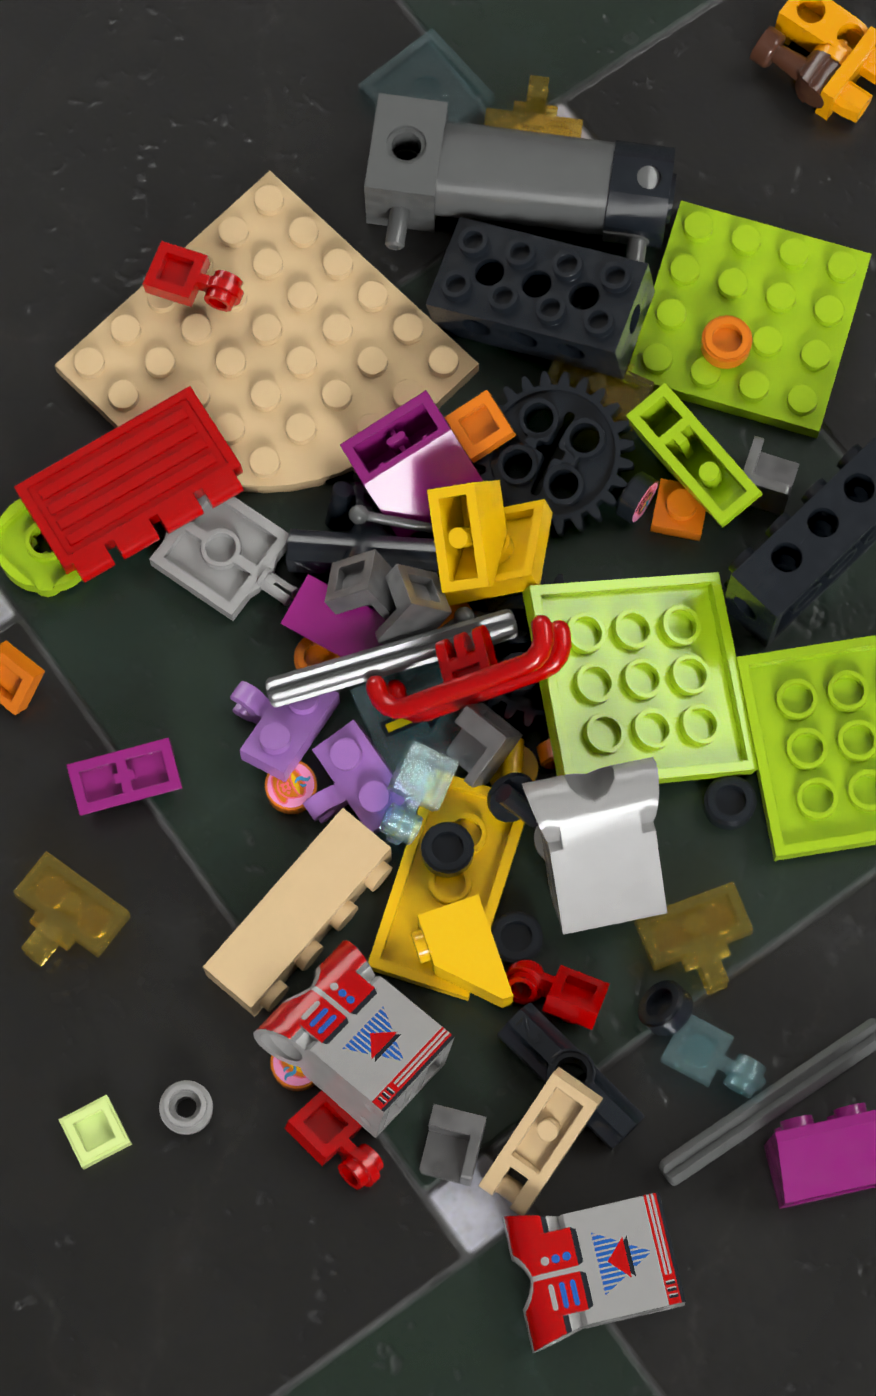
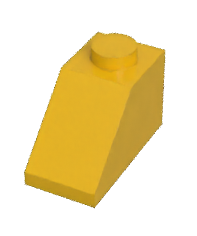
[427,480,507,593]
[411,894,513,1008]

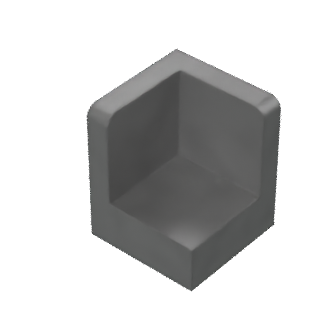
[743,436,799,515]
[325,549,397,621]
[375,564,452,644]
[446,703,523,788]
[419,1104,486,1187]

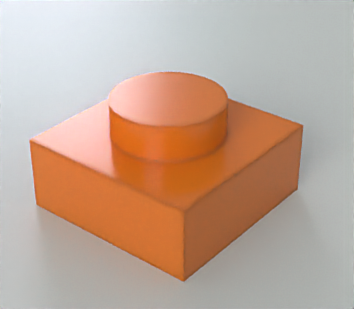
[444,390,517,463]
[650,478,706,541]
[0,640,45,715]

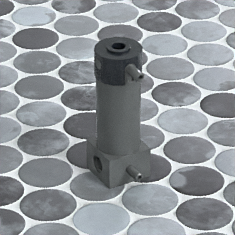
[364,93,677,262]

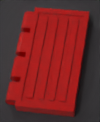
[14,386,244,583]

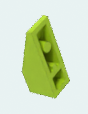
[626,383,763,528]

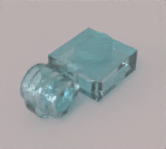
[379,740,459,845]
[661,1014,767,1098]

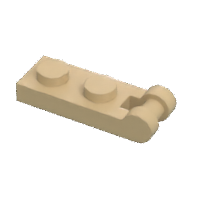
[479,1066,603,1215]

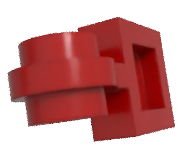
[142,241,244,312]
[506,960,610,1030]
[284,1090,384,1190]

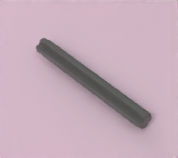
[265,609,518,707]
[659,1018,876,1186]

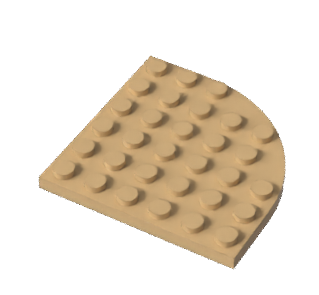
[55,171,479,493]

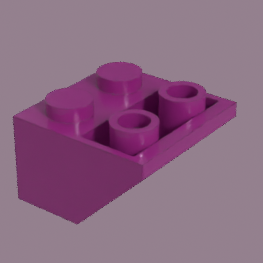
[340,390,483,538]
[764,1103,876,1209]

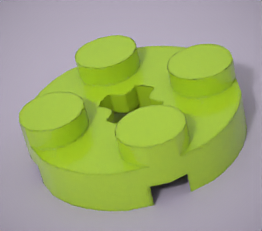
[0,498,82,597]

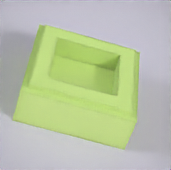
[58,1095,132,1169]

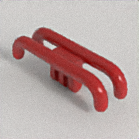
[366,615,572,723]

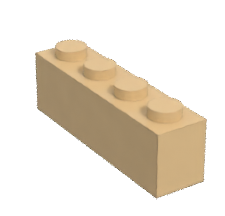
[203,808,393,1017]

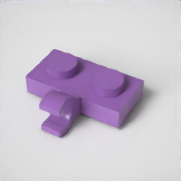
[230,681,340,782]
[303,719,416,835]

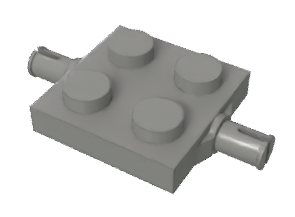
[149,496,298,621]

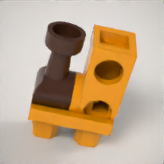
[749,0,876,123]

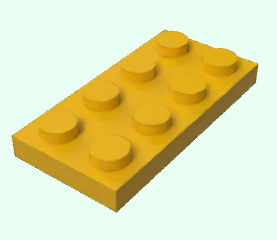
[368,769,525,1001]

